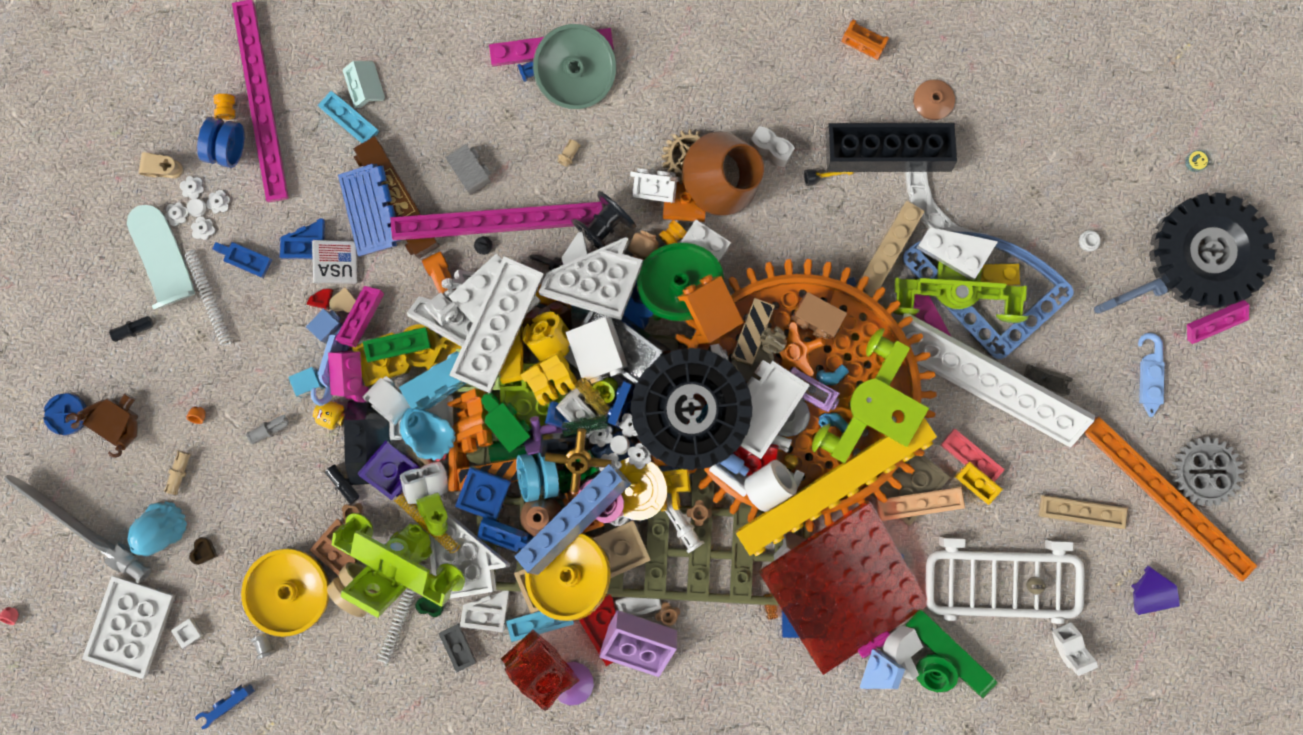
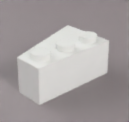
[917,227,998,280]

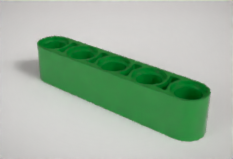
[905,609,998,699]

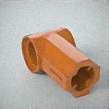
[421,251,457,295]

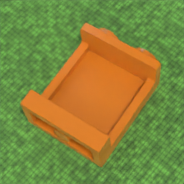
[678,275,744,344]

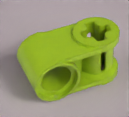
[416,492,448,536]

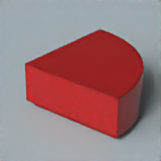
[307,288,334,310]

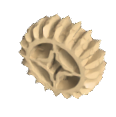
[661,129,700,184]

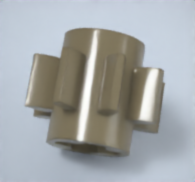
[760,326,787,354]

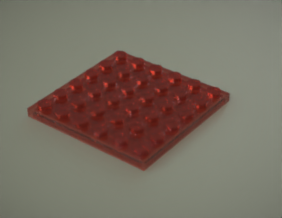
[758,500,927,675]

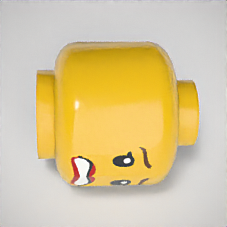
[313,400,345,430]

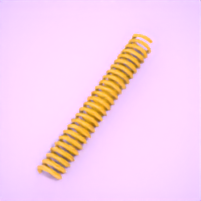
[394,493,460,553]

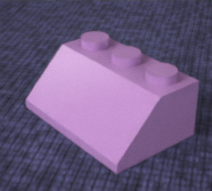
[599,610,677,677]

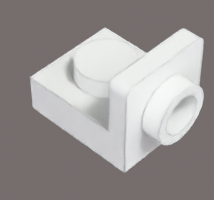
[424,293,458,326]

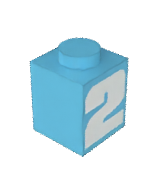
[288,367,325,398]

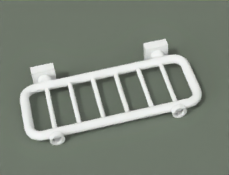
[925,536,1085,624]

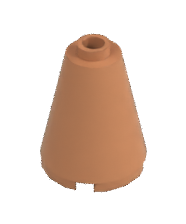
[520,495,562,537]

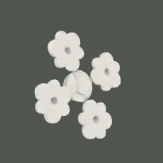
[164,176,230,240]
[590,413,651,471]

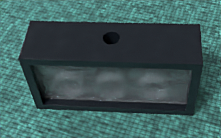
[581,311,671,384]

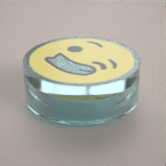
[1185,150,1209,172]

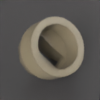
[1026,577,1046,595]

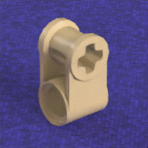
[138,152,183,179]

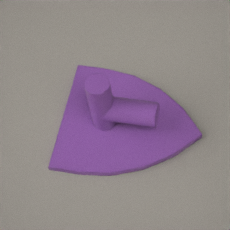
[523,416,572,455]

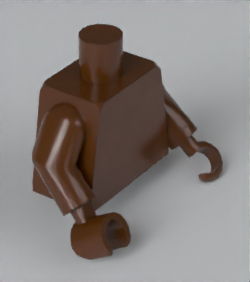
[66,393,138,458]

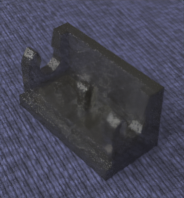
[1024,364,1073,397]

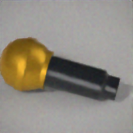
[783,454,798,471]

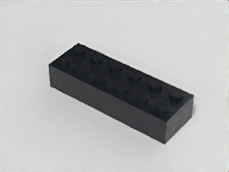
[825,123,957,172]

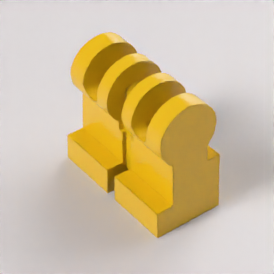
[520,350,578,406]

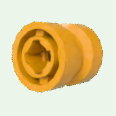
[213,94,236,120]
[658,220,687,245]

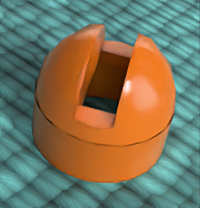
[186,406,206,424]

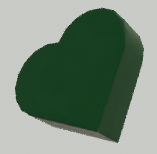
[415,597,444,617]

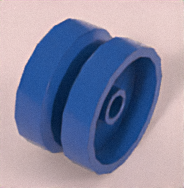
[197,116,245,168]

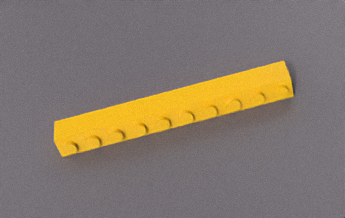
[735,417,937,556]

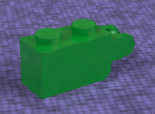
[481,393,531,453]

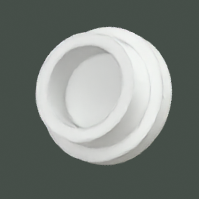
[1079,230,1100,252]

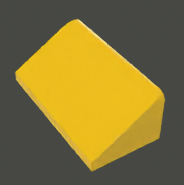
[955,461,1003,505]

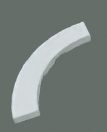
[905,172,988,235]

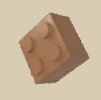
[791,292,847,339]

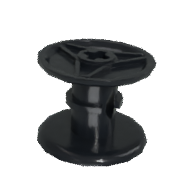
[571,191,637,249]

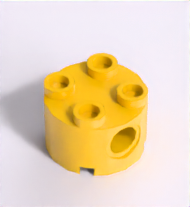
[522,312,570,361]

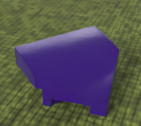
[1131,565,1180,615]

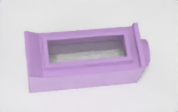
[789,367,840,412]

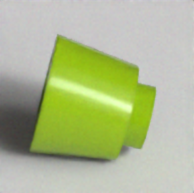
[592,377,618,404]

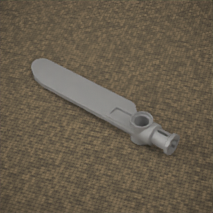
[4,475,152,584]

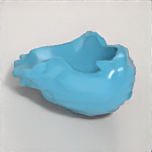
[400,408,456,460]
[127,501,187,556]

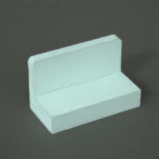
[343,61,385,108]

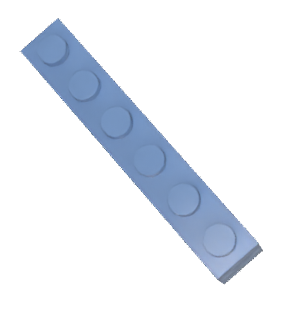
[514,464,632,575]

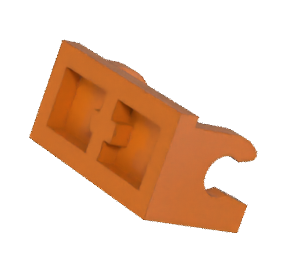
[841,19,889,60]

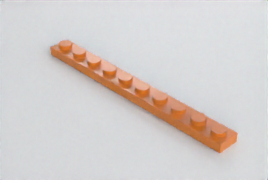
[1083,416,1257,581]

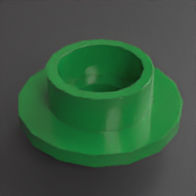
[916,655,959,693]

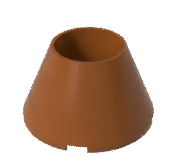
[682,131,764,216]

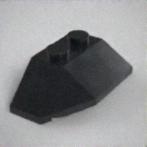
[344,400,391,485]

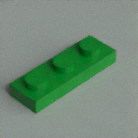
[362,327,431,363]

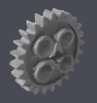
[1171,437,1244,506]

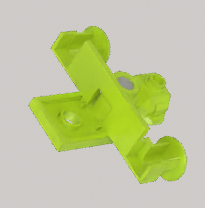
[331,513,465,618]

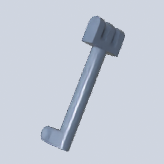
[1094,278,1168,314]

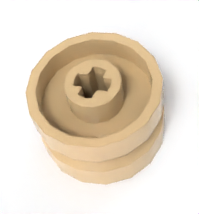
[327,562,377,617]

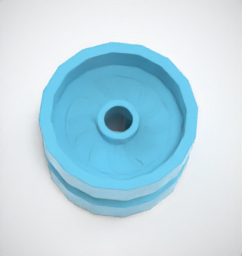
[516,452,559,502]

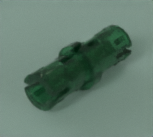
[561,415,608,437]

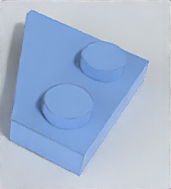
[860,649,905,689]

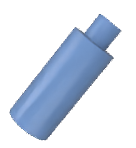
[719,453,749,476]

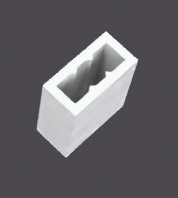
[566,317,628,384]

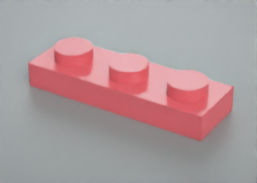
[940,429,1005,482]

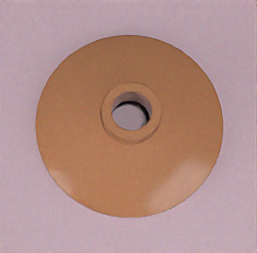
[913,80,955,120]

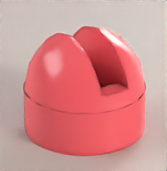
[0,607,19,625]

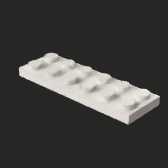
[449,257,544,394]

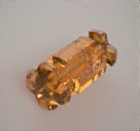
[763,593,778,620]

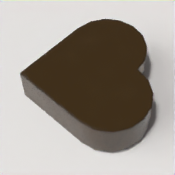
[189,537,218,565]

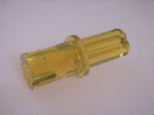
[575,377,610,415]

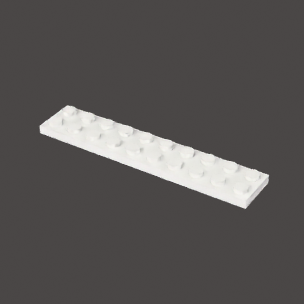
[898,313,1095,448]

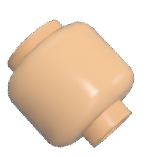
[628,230,659,261]

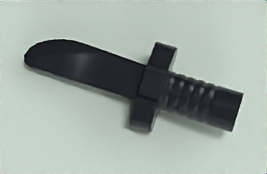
[530,254,563,271]

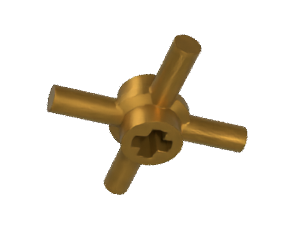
[545,428,612,492]

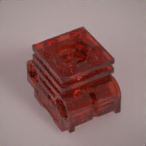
[501,629,580,711]

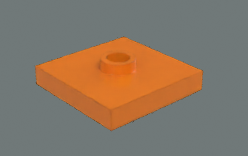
[663,182,705,222]

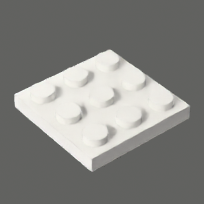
[448,254,540,323]

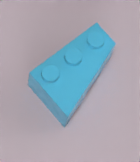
[399,351,467,409]

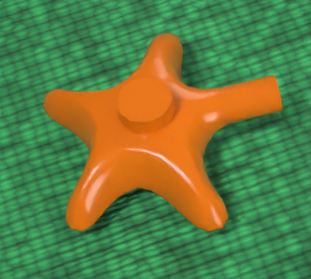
[780,322,826,376]

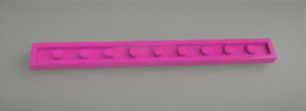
[232,0,289,203]
[390,202,603,240]

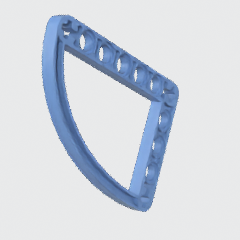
[902,232,1074,359]

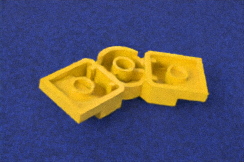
[352,324,468,392]

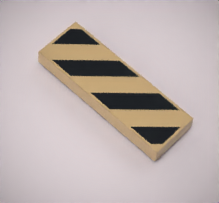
[732,298,775,366]

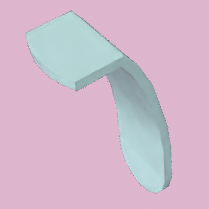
[127,205,195,309]

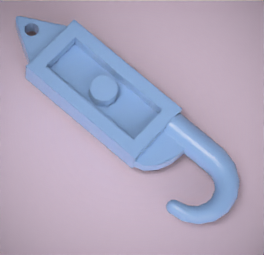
[311,326,349,406]
[1138,333,1164,417]

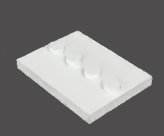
[82,576,175,679]

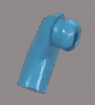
[816,364,849,385]
[818,413,848,433]

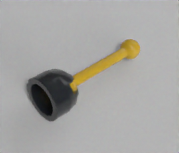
[804,169,854,186]

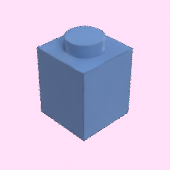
[306,309,342,344]

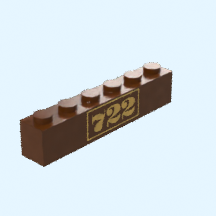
[353,136,440,259]

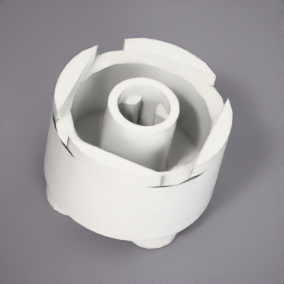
[363,376,411,425]

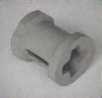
[250,633,276,660]

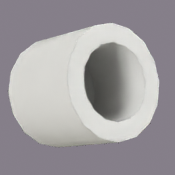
[744,460,797,512]

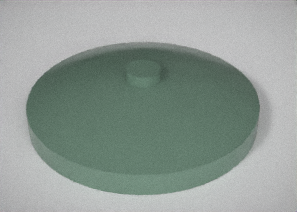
[533,24,616,109]

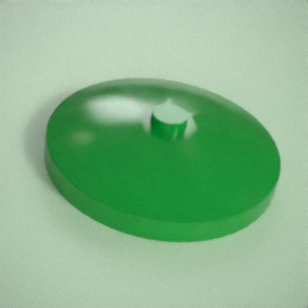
[637,243,724,321]

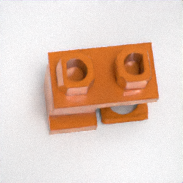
[447,388,493,453]

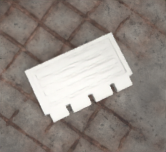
[741,360,810,459]

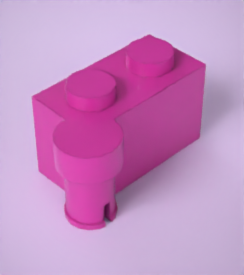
[328,351,369,402]

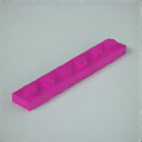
[489,28,614,67]

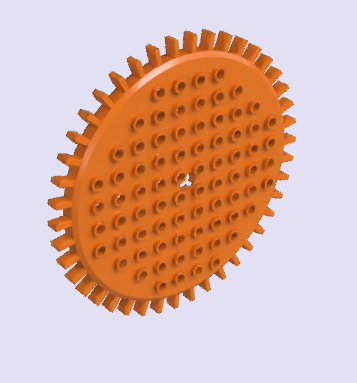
[675,259,937,532]

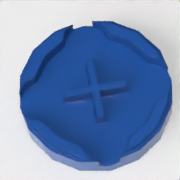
[43,393,87,436]

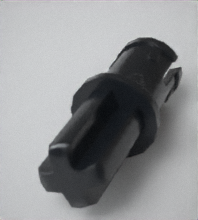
[109,316,154,342]
[324,464,359,504]

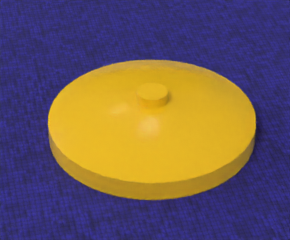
[525,533,611,621]
[241,549,329,637]

